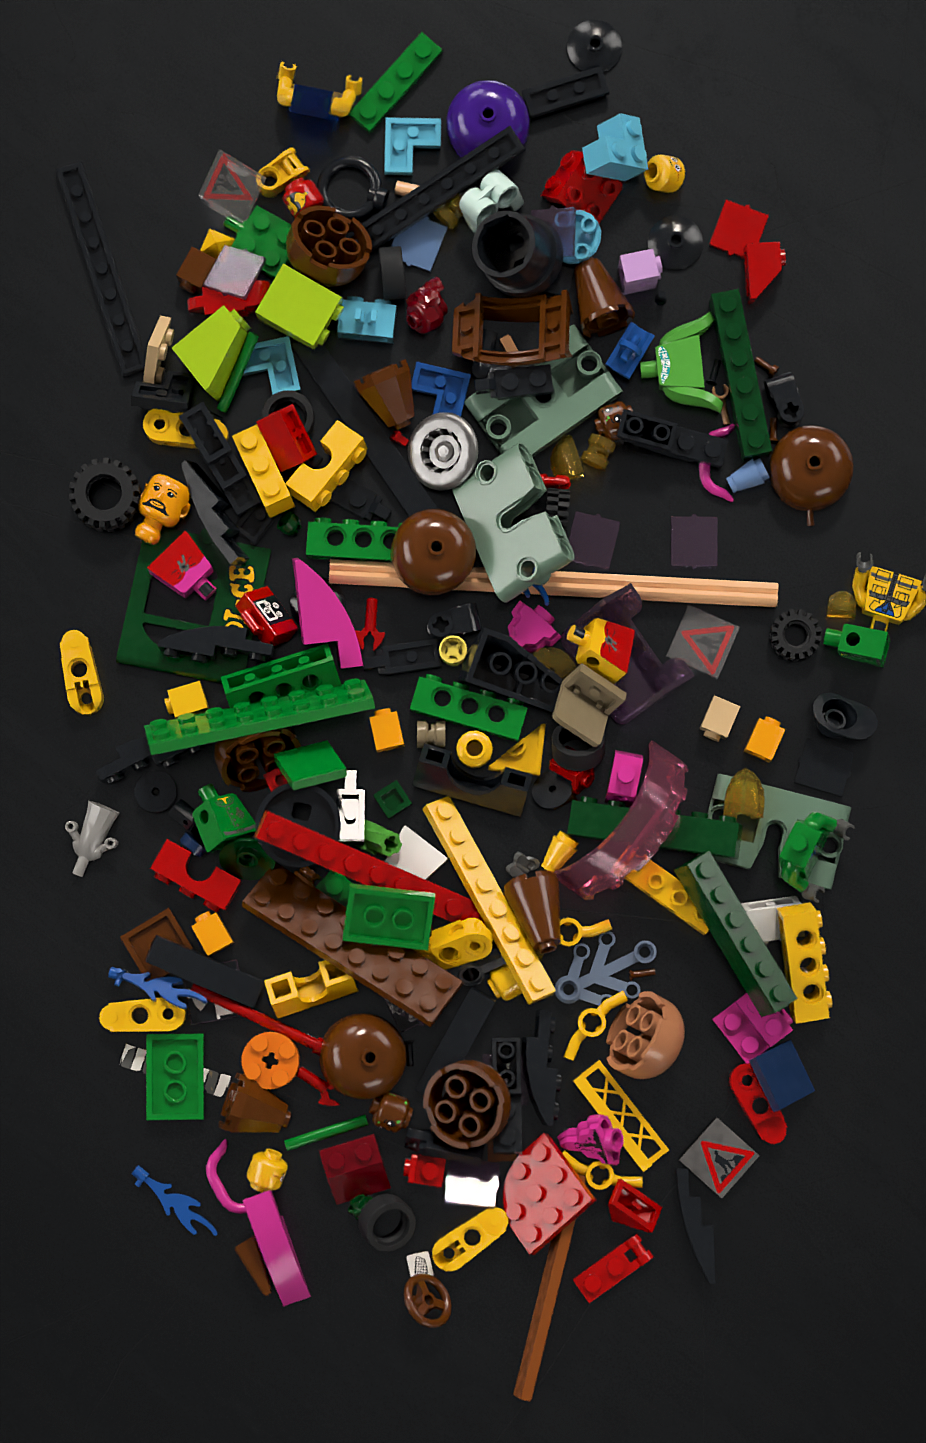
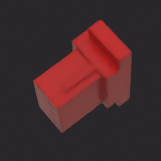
[389,431,409,446]

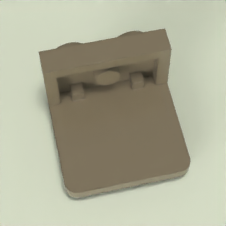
[553,663,627,747]

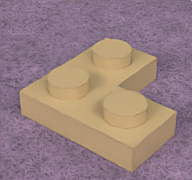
[143,315,174,384]

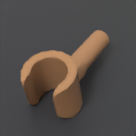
[712,384,730,425]

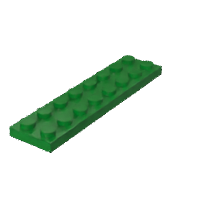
[144,678,375,755]

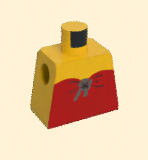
[567,618,635,684]

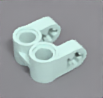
[459,170,524,234]

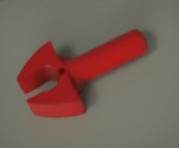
[355,598,385,652]
[296,1067,345,1106]

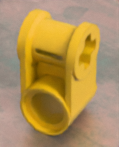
[257,147,310,197]

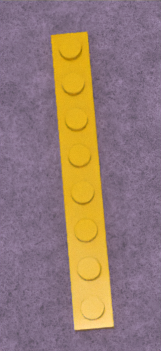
[422,796,556,1005]

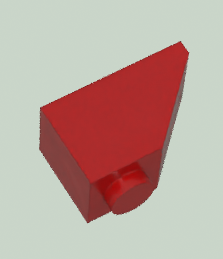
[744,242,786,304]

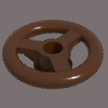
[404,1273,452,1328]

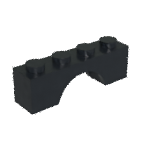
[412,743,533,817]

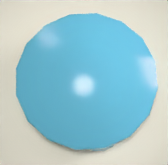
[553,210,601,264]

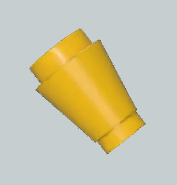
[541,831,579,873]

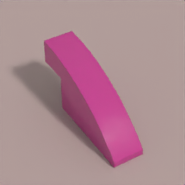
[292,558,363,668]
[243,1190,311,1306]

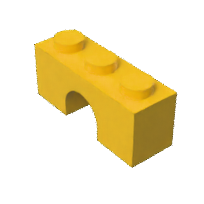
[285,420,368,512]
[232,425,295,518]
[264,960,358,1019]

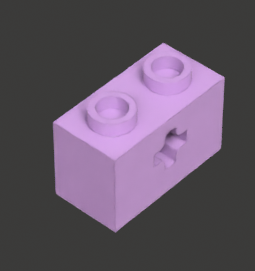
[618,249,663,295]

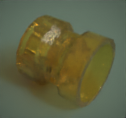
[433,195,464,230]
[580,433,616,471]

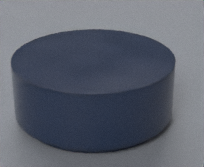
[180,832,206,857]

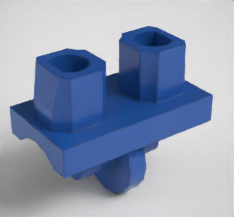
[605,322,655,379]

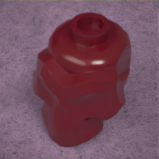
[406,277,448,334]

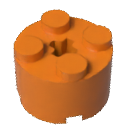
[242,1032,300,1089]

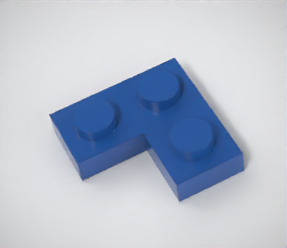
[411,362,471,417]

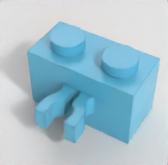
[337,296,397,343]

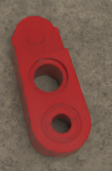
[187,280,270,317]
[729,1063,787,1144]

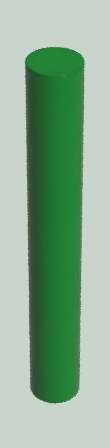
[217,332,259,413]
[284,1114,369,1151]

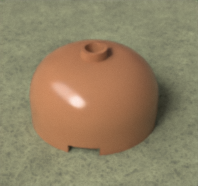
[606,991,685,1079]

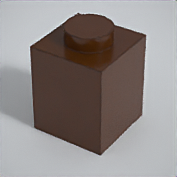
[176,247,219,294]

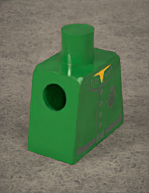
[823,624,890,668]
[192,784,256,853]

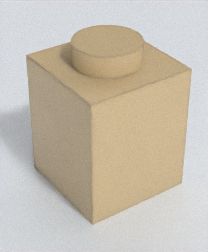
[700,695,740,742]

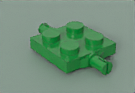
[223,205,291,280]

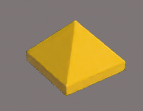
[200,229,235,265]

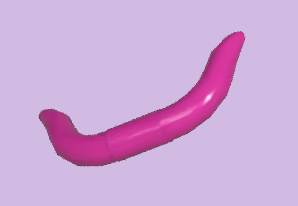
[699,424,735,502]
[206,1139,247,1214]

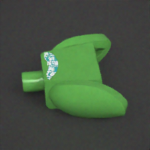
[640,312,724,413]

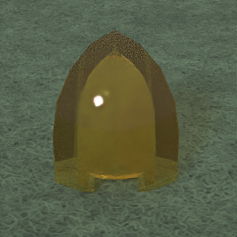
[550,434,584,480]
[723,768,765,819]

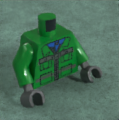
[779,812,855,903]

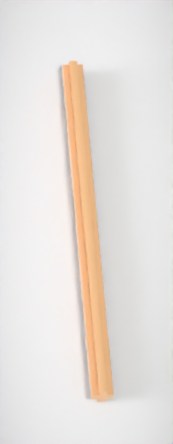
[329,559,778,607]

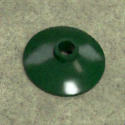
[219,838,276,880]

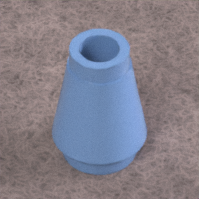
[726,458,770,493]

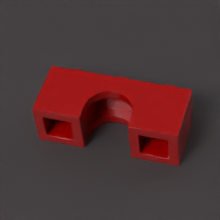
[150,839,242,912]

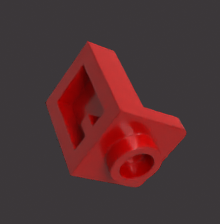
[549,746,595,795]
[403,1154,446,1187]

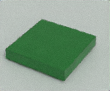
[274,740,347,790]

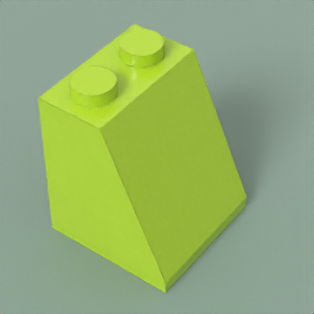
[255,264,344,350]
[172,305,251,402]

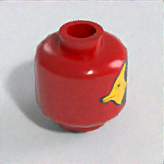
[283,178,324,218]

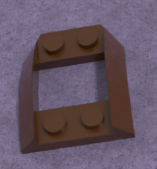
[452,289,574,365]

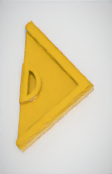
[488,724,546,776]

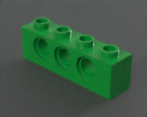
[306,518,402,562]
[221,643,341,709]
[410,674,528,743]

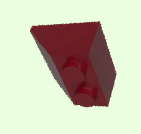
[319,1133,391,1205]

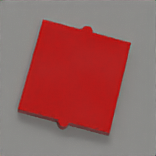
[709,200,769,258]

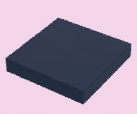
[749,1039,815,1112]

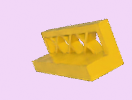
[573,1060,669,1172]

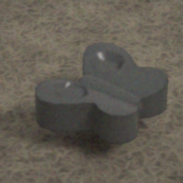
[505,852,540,878]

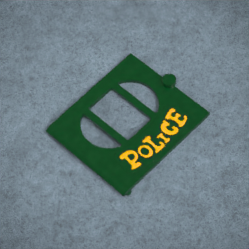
[116,527,272,683]

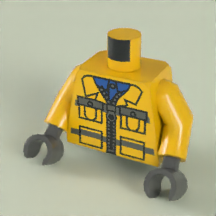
[852,552,926,632]

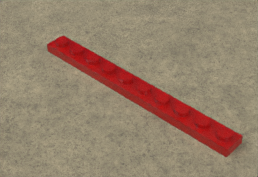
[254,810,486,926]

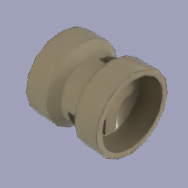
[417,720,445,748]

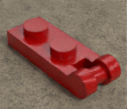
[572,1233,654,1303]

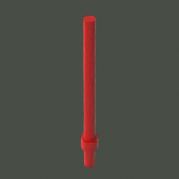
[191,983,323,1056]

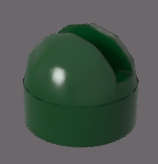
[277,511,302,536]

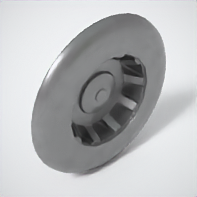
[408,412,478,490]

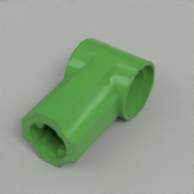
[353,819,402,857]

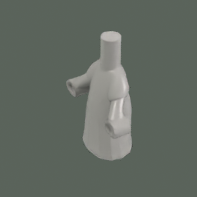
[65,801,120,877]

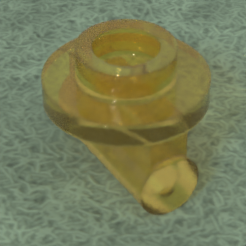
[827,591,857,619]

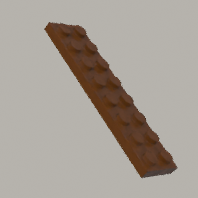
[242,862,463,1027]

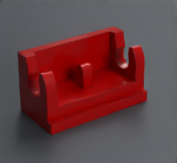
[256,404,317,472]

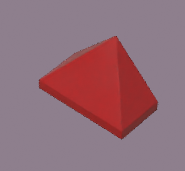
[608,1179,662,1233]

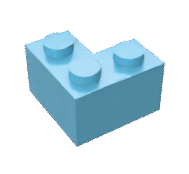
[582,113,649,181]

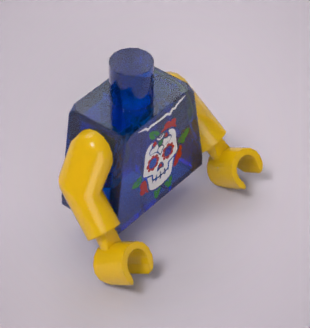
[277,62,362,121]

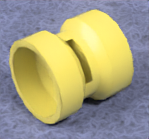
[439,635,467,667]

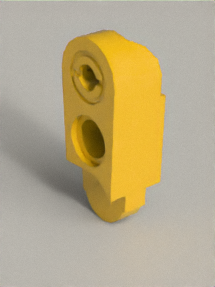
[143,409,229,449]
[60,630,104,715]
[413,918,493,970]
[99,998,186,1032]
[432,1207,508,1271]

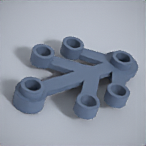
[555,931,657,1006]

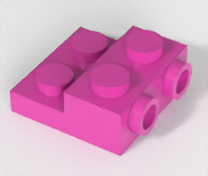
[712,993,793,1064]

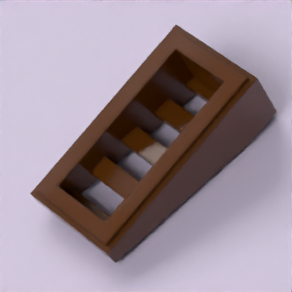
[235,1234,272,1296]

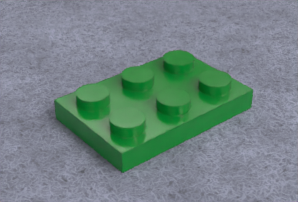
[342,883,435,950]
[146,1034,204,1120]

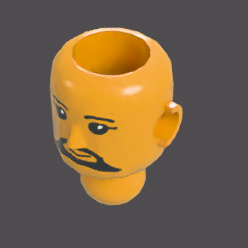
[135,474,191,545]

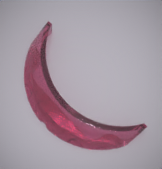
[554,740,688,900]

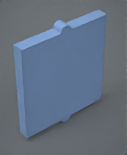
[391,216,448,272]

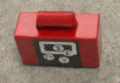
[236,586,298,646]

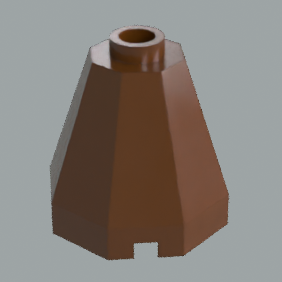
[353,359,414,430]
[218,1073,291,1132]

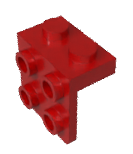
[541,150,623,223]

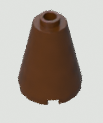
[574,257,635,337]
[504,870,561,953]

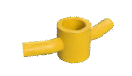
[560,918,612,947]
[563,991,628,1061]
[562,1150,643,1190]

